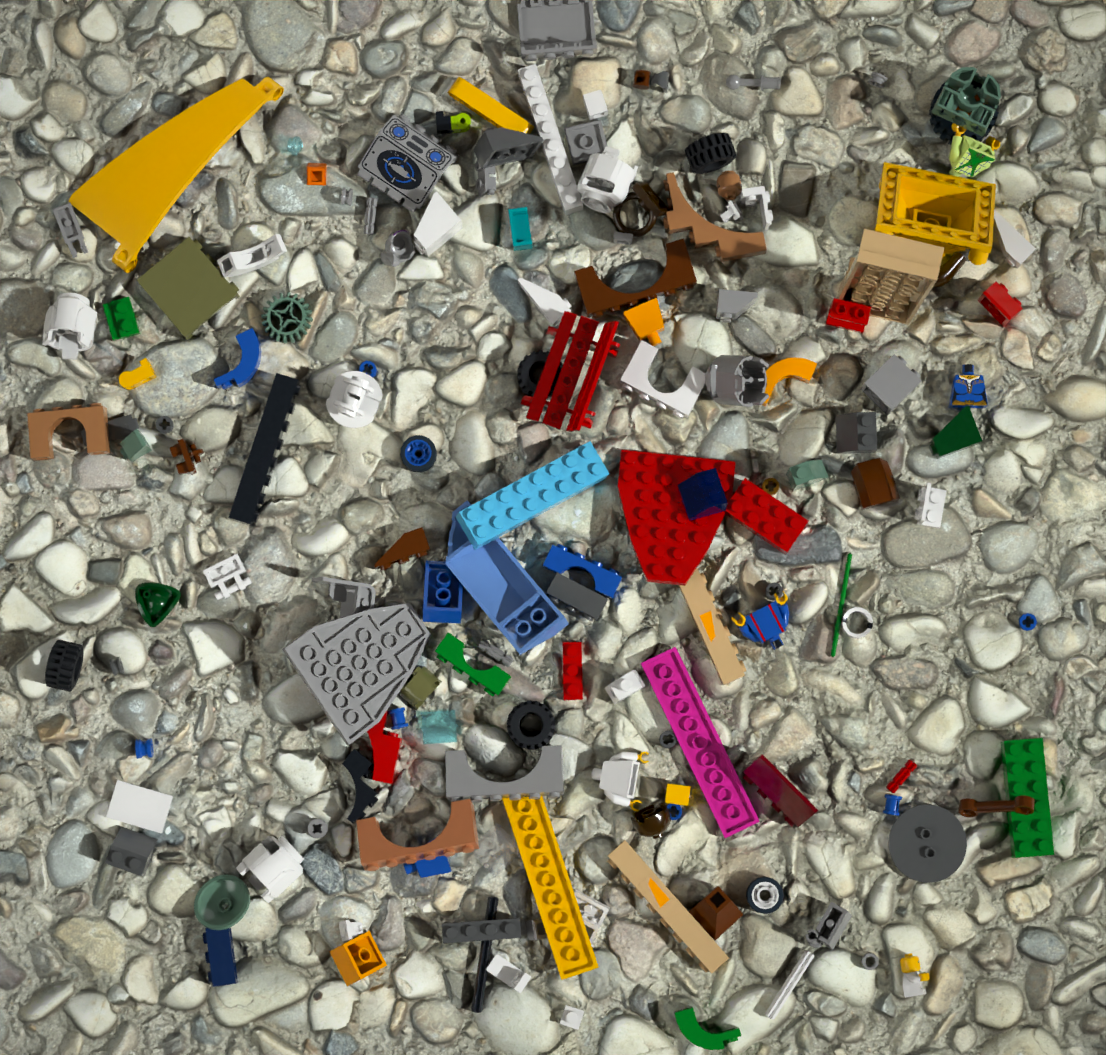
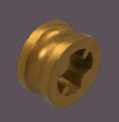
[762,478,779,496]

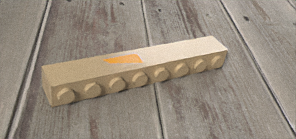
[678,568,746,686]
[607,840,729,973]

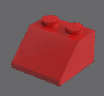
[977,281,1023,327]

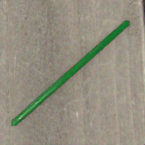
[831,552,852,658]

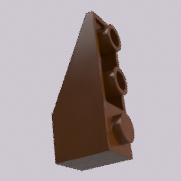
[374,527,431,571]

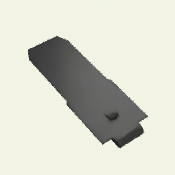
[81,414,139,446]

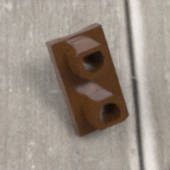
[170,439,204,475]

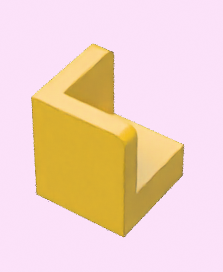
[665,784,691,806]

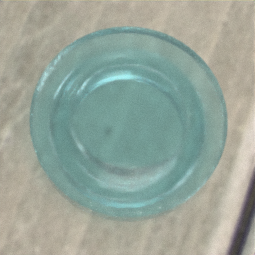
[287,136,303,155]

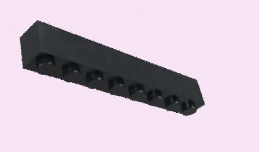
[228,373,302,527]

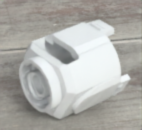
[577,146,638,213]
[42,293,97,360]
[236,835,305,903]

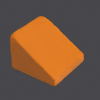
[307,163,327,186]

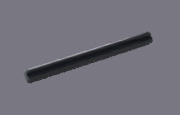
[471,896,499,1013]

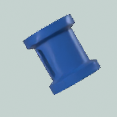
[388,707,409,730]
[883,794,902,816]

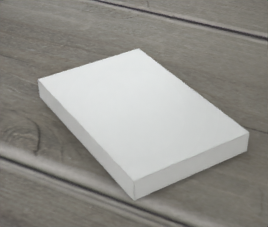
[106,780,173,833]

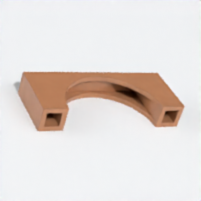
[356,799,479,871]

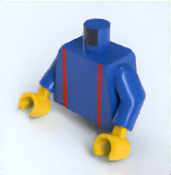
[731,591,789,650]

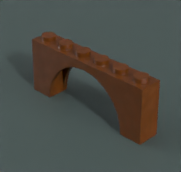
[574,238,697,319]

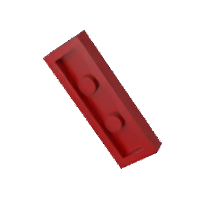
[563,642,583,700]

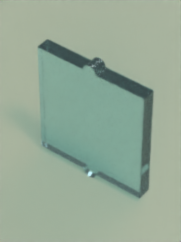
[421,710,458,744]

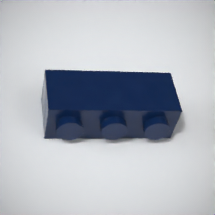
[203,927,238,987]

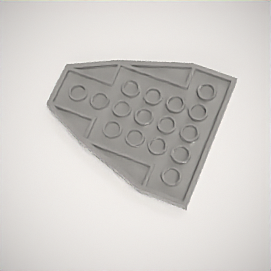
[282,603,431,745]

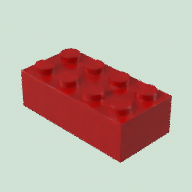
[723,478,809,555]

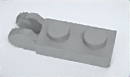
[53,203,88,258]

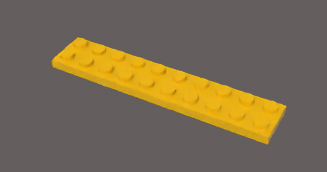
[502,796,599,980]

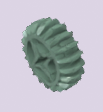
[261,292,313,344]

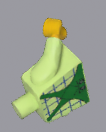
[949,123,1000,177]

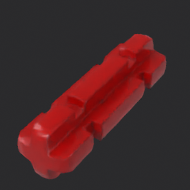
[886,760,917,793]

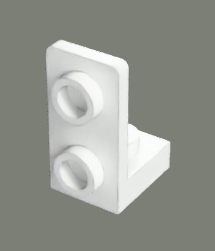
[486,954,531,993]

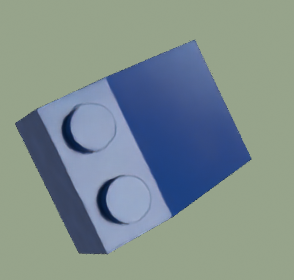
[422,561,463,624]

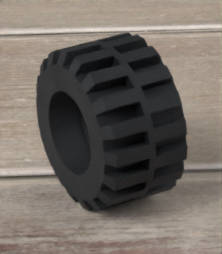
[685,133,737,174]
[517,350,563,400]
[45,640,84,692]
[507,700,555,750]

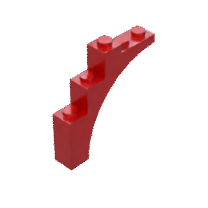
[367,711,402,784]

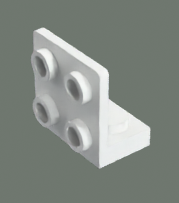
[740,186,773,231]
[914,483,947,529]

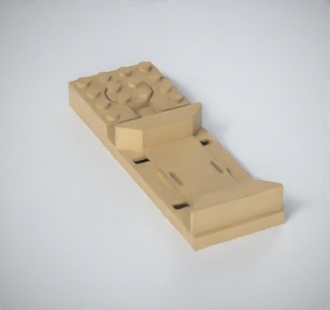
[837,229,944,325]

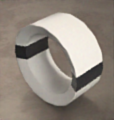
[841,607,873,639]

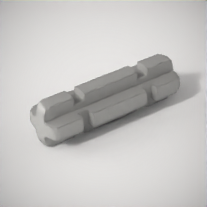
[363,197,377,235]
[478,639,513,667]

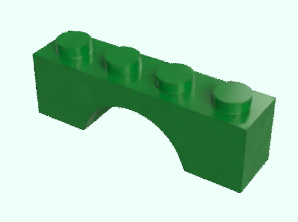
[435,632,512,697]

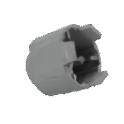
[705,355,769,407]

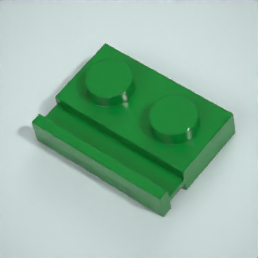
[103,297,140,341]

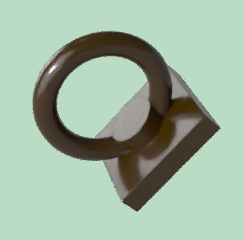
[613,182,671,237]

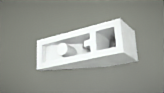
[993,210,1036,269]
[518,278,572,327]

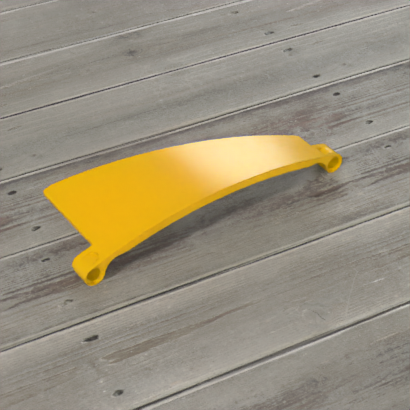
[69,77,284,273]

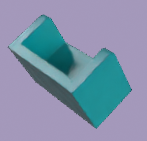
[508,207,533,251]

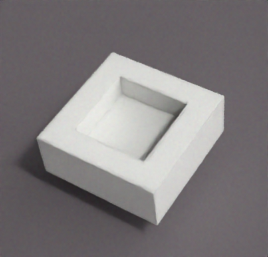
[560,1005,584,1030]

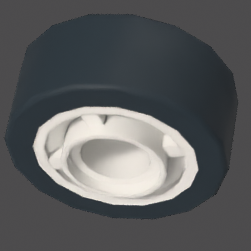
[746,877,784,914]

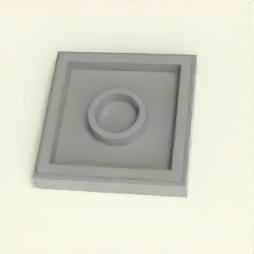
[564,119,607,166]

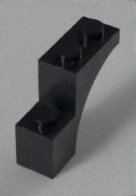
[342,749,379,824]

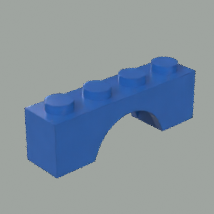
[543,544,622,599]

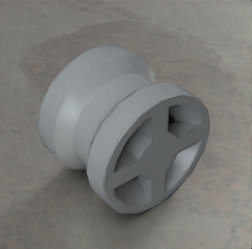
[308,819,328,838]

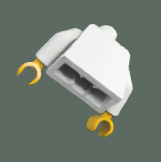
[592,752,649,811]

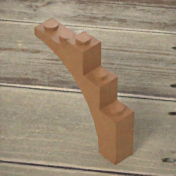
[663,172,767,262]

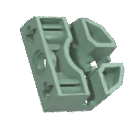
[931,67,1001,137]

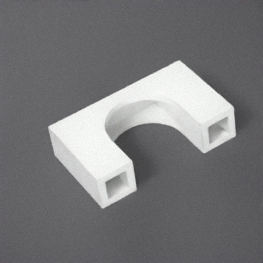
[620,340,706,419]

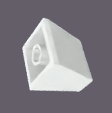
[414,192,462,257]

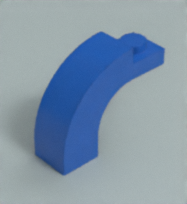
[214,328,261,390]

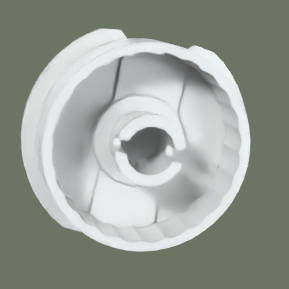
[326,371,383,428]

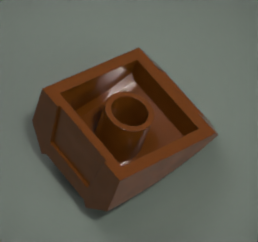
[851,458,900,510]

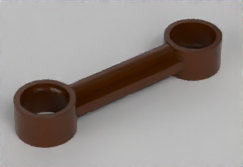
[959,795,1035,817]

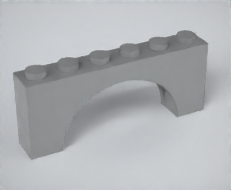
[445,745,564,802]

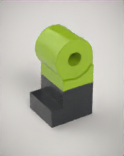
[436,111,471,135]

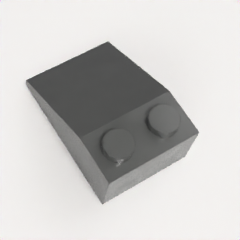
[474,127,543,169]

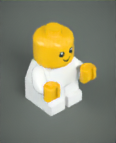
[900,953,930,997]

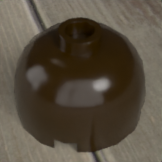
[631,803,671,839]

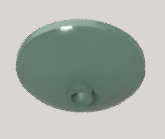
[194,875,250,930]

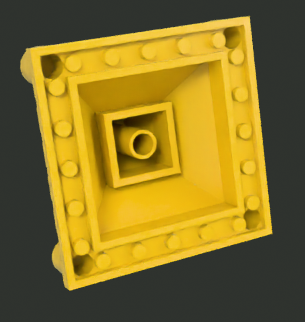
[874,162,996,265]

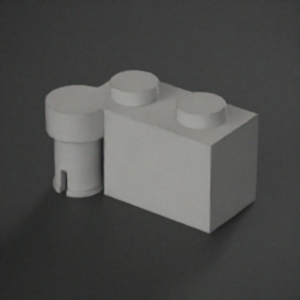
[806,902,852,950]

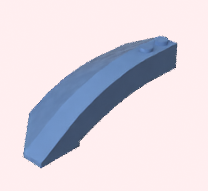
[445,500,569,655]

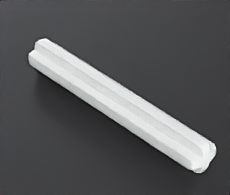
[765,950,814,1020]

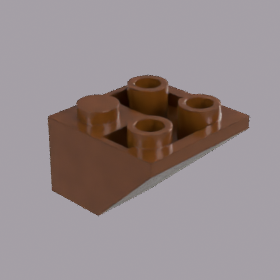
[689,886,743,941]

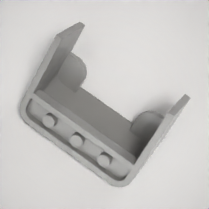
[311,577,376,618]

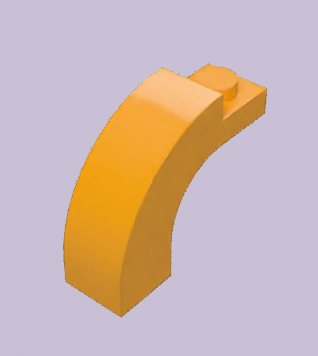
[762,357,817,407]

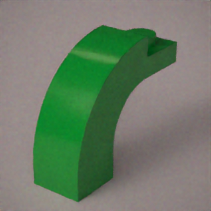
[674,1007,741,1050]

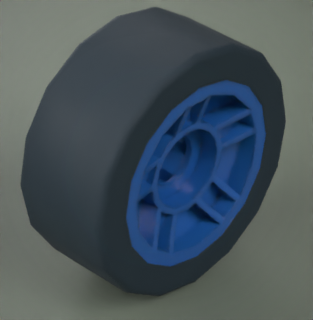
[400,435,437,473]

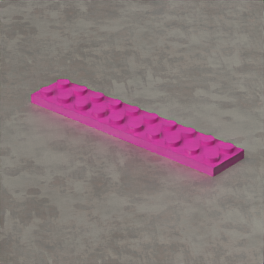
[641,647,760,838]

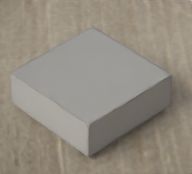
[613,232,633,245]

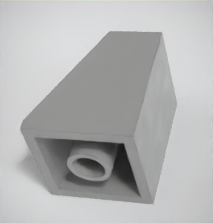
[861,354,922,416]

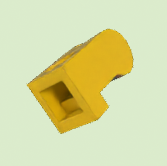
[119,358,157,390]

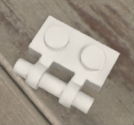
[203,554,252,600]

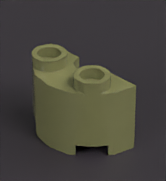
[399,666,442,711]

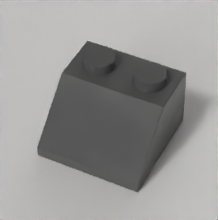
[836,412,877,454]
[105,826,158,876]

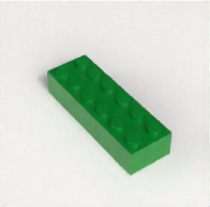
[1001,738,1054,858]

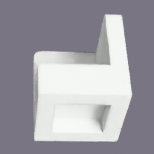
[583,90,608,121]

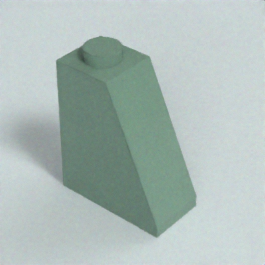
[786,460,829,491]

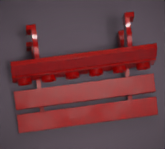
[521,311,620,432]

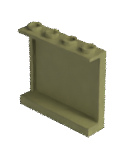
[137,237,240,341]

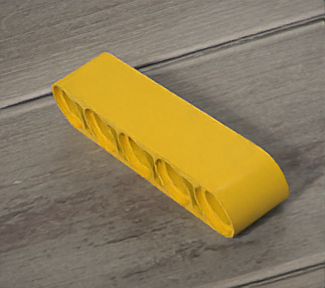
[447,77,534,134]

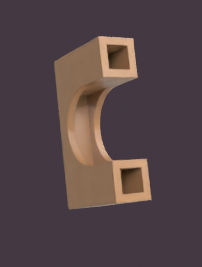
[27,403,110,461]

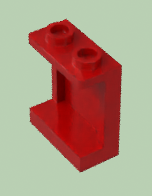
[826,298,871,334]

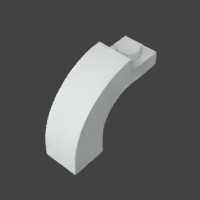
[217,234,287,277]

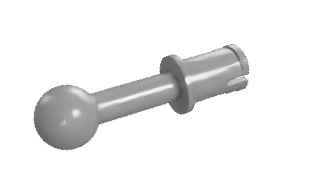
[726,74,781,90]

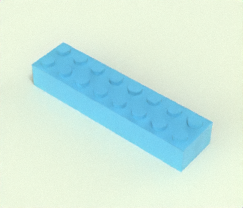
[456,441,609,550]

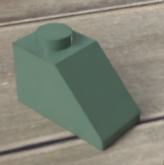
[120,429,152,462]

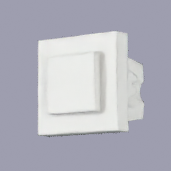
[720,201,744,223]
[339,920,363,942]

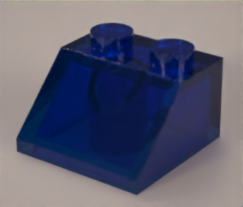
[678,468,728,521]

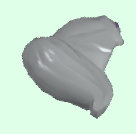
[381,230,415,267]

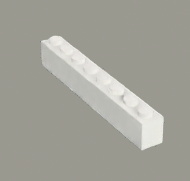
[518,64,583,216]

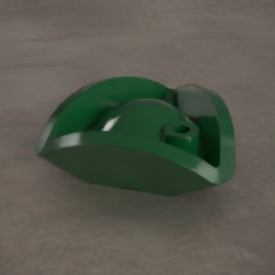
[135,583,181,627]

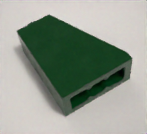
[929,405,982,459]

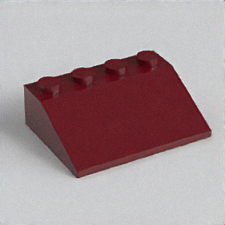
[742,754,818,827]

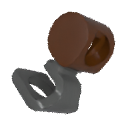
[633,70,669,93]

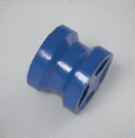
[135,738,154,759]

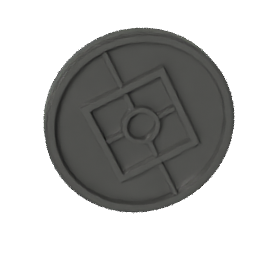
[888,805,967,883]

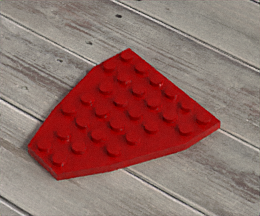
[617,450,735,586]

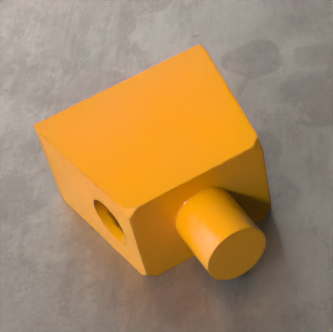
[623,298,664,346]

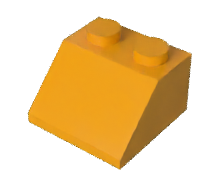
[329,931,387,986]

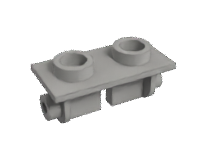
[475,159,496,196]

